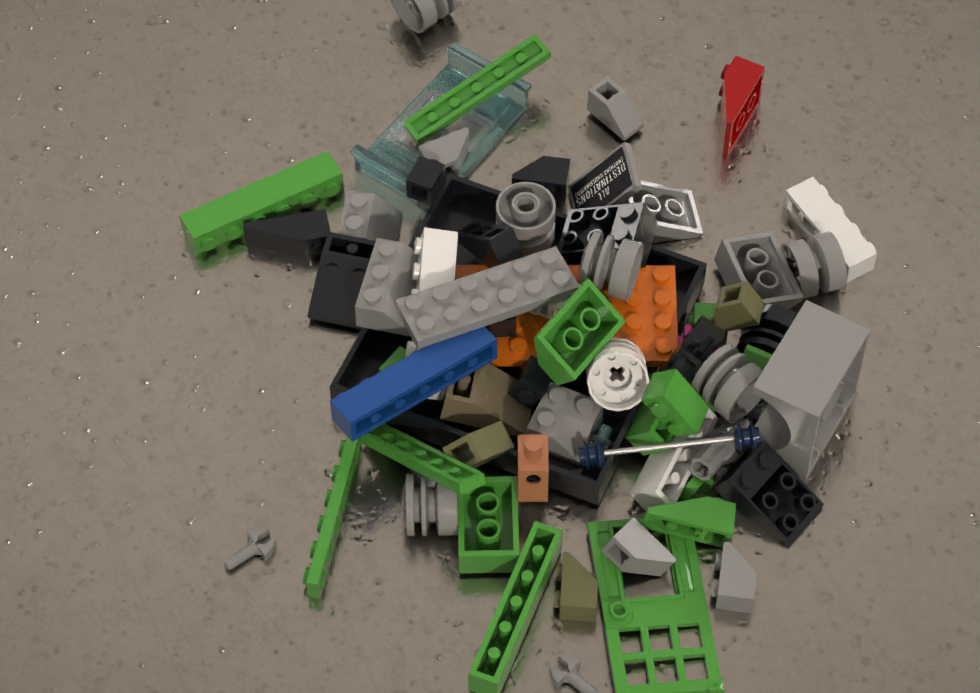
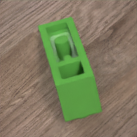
[639,496,736,548]

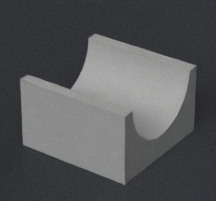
[743,300,871,479]

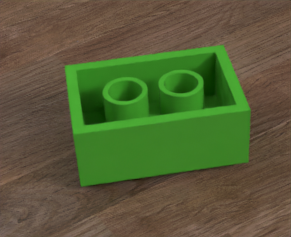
[458,476,519,573]

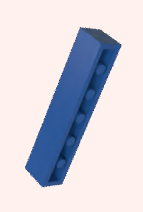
[330,327,497,442]

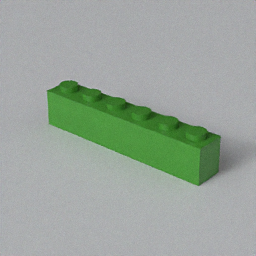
[179,151,344,255]
[468,521,563,693]

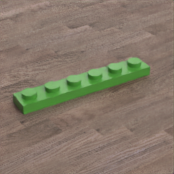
[402,34,551,146]
[361,423,486,495]
[302,437,362,599]

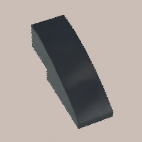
[658,315,725,383]

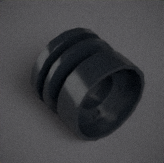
[736,304,797,355]

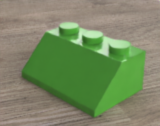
[534,278,626,385]

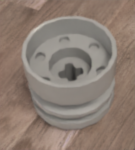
[391,0,458,33]
[579,231,644,302]
[692,344,763,423]
[402,474,458,536]

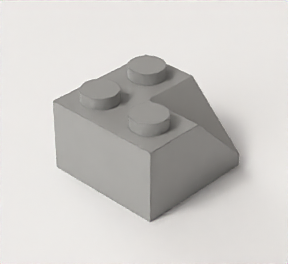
[526,382,603,466]

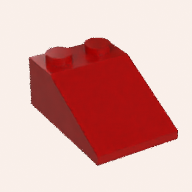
[719,55,765,157]

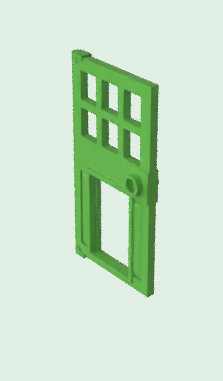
[587,518,725,693]

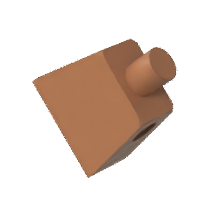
[517,434,549,502]

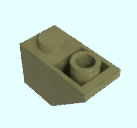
[710,281,764,332]
[442,421,515,469]
[554,552,598,622]

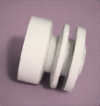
[586,338,649,411]

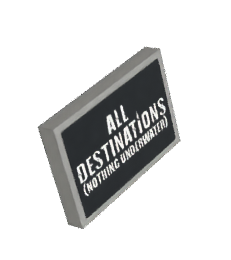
[568,142,642,209]

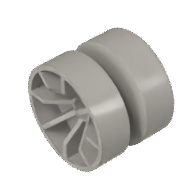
[496,182,556,256]
[781,231,847,299]

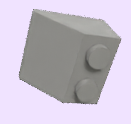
[338,191,403,242]

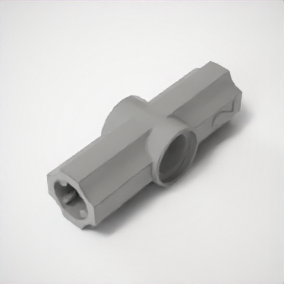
[689,418,750,481]

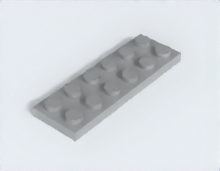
[395,246,579,349]

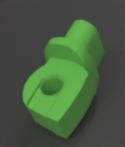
[678,473,717,501]

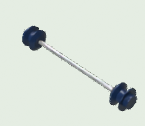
[578,421,761,470]

